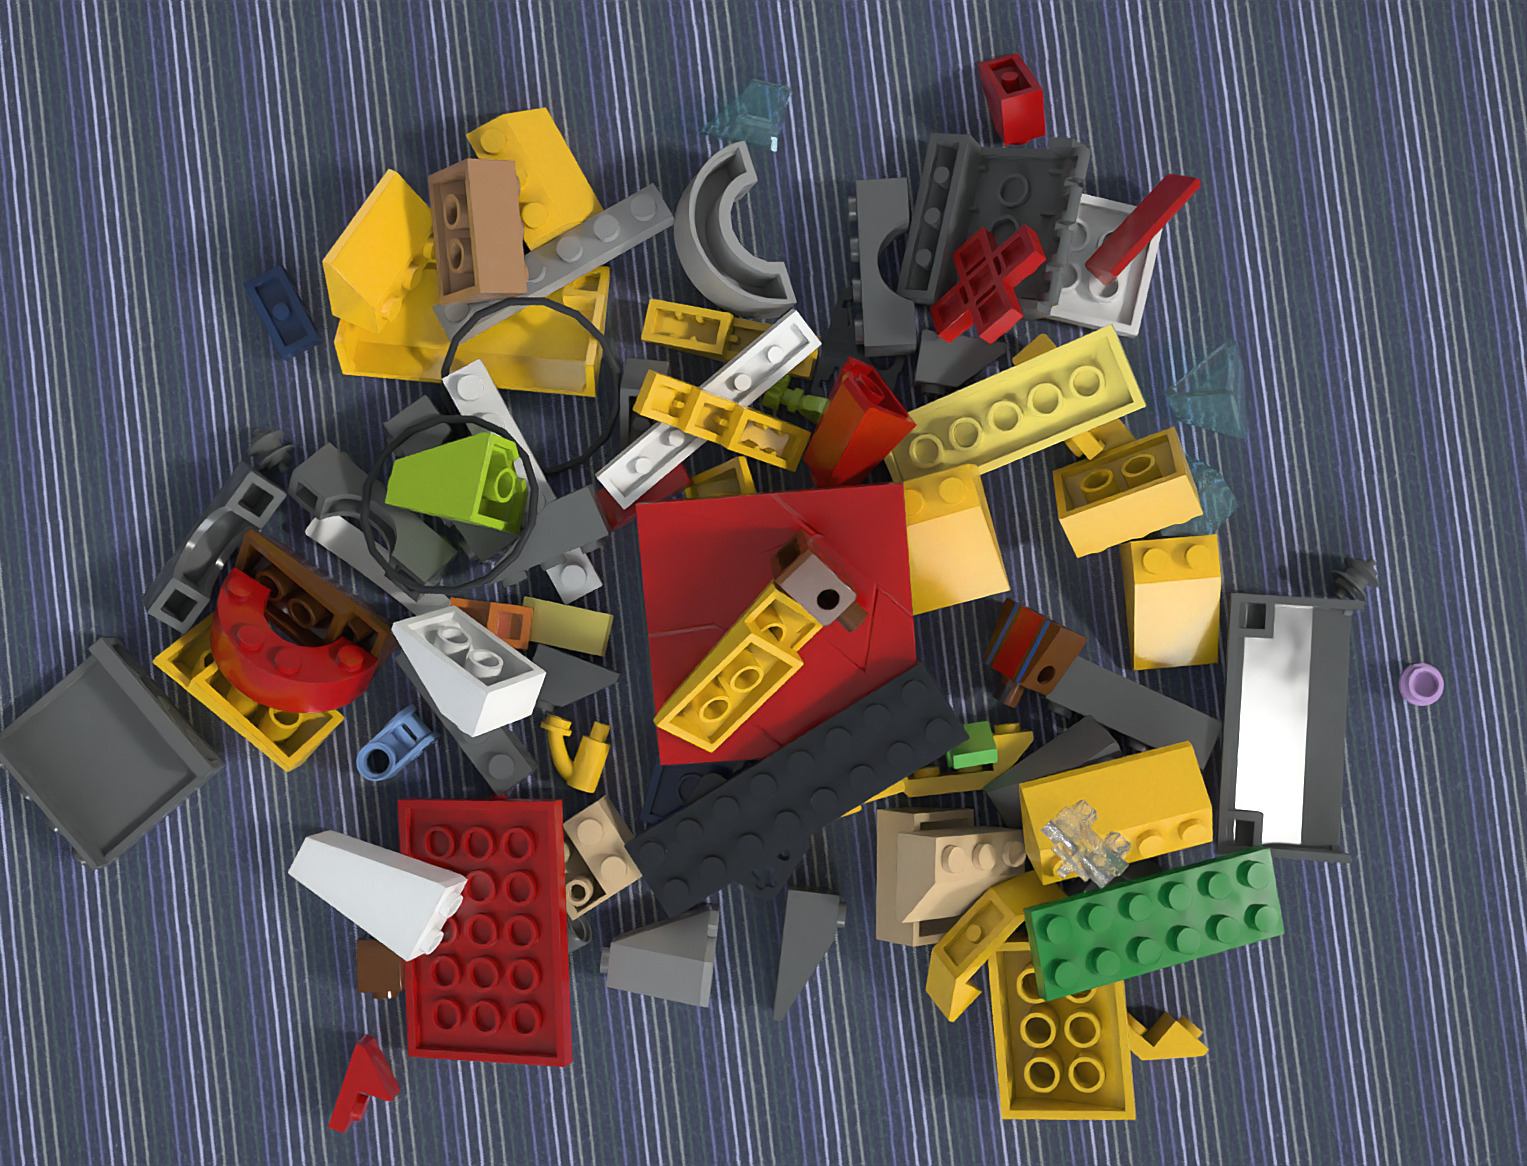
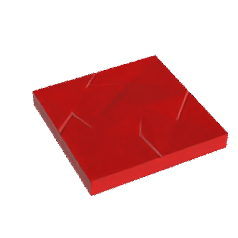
[636,481,917,765]

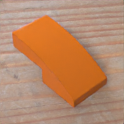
[449,597,534,650]

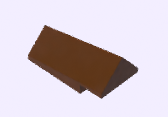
[235,529,400,678]

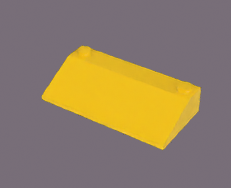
[334,259,610,397]

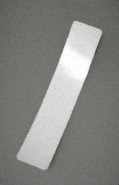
[305,516,451,616]

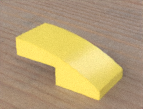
[523,596,614,657]

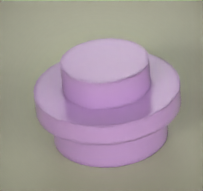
[1398,663,1444,706]

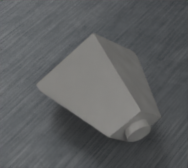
[600,904,720,1007]

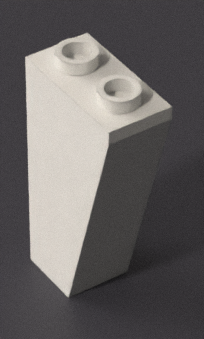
[288,830,468,961]

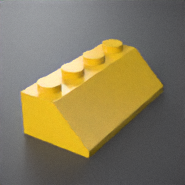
[1019,740,1213,885]

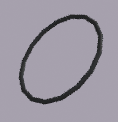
[441,297,621,476]
[360,415,539,595]

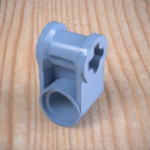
[356,703,441,781]

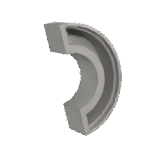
[674,140,797,319]

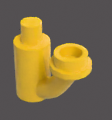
[540,714,611,793]

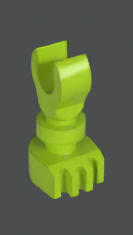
[762,374,828,425]

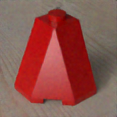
[803,356,917,488]

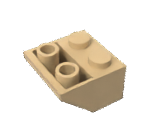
[563,794,642,921]

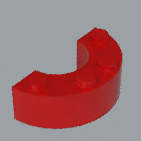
[209,567,379,713]

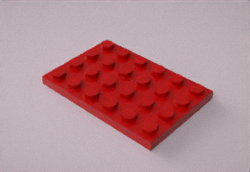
[398,797,573,1067]

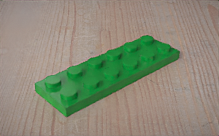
[1023,845,1285,1001]

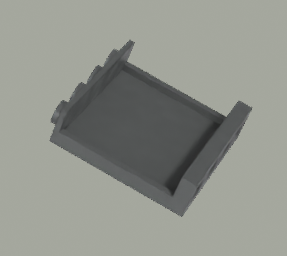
[0,637,226,871]

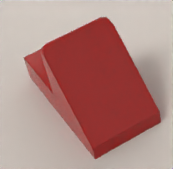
[328,1034,400,1133]

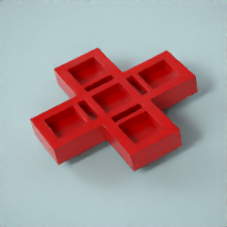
[929,224,1047,344]

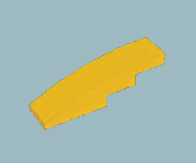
[641,298,821,380]
[632,369,811,472]

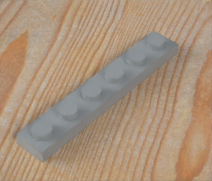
[432,183,674,345]

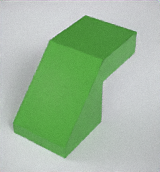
[945,721,998,769]

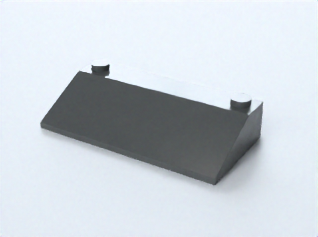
[1215,593,1365,864]

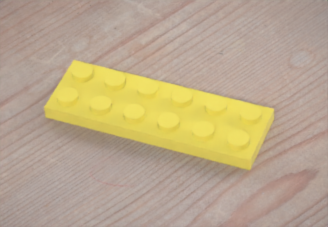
[884,324,1146,482]

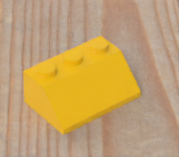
[466,107,604,251]
[322,169,436,335]
[1052,426,1203,558]

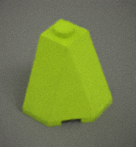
[385,432,529,535]

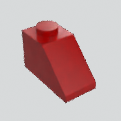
[978,53,1046,146]

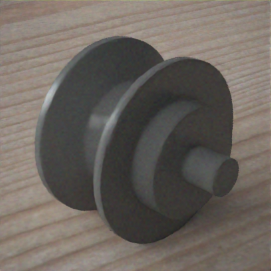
[246,428,295,474]
[1331,556,1380,601]

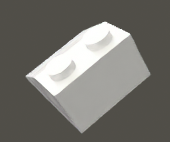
[391,605,546,737]

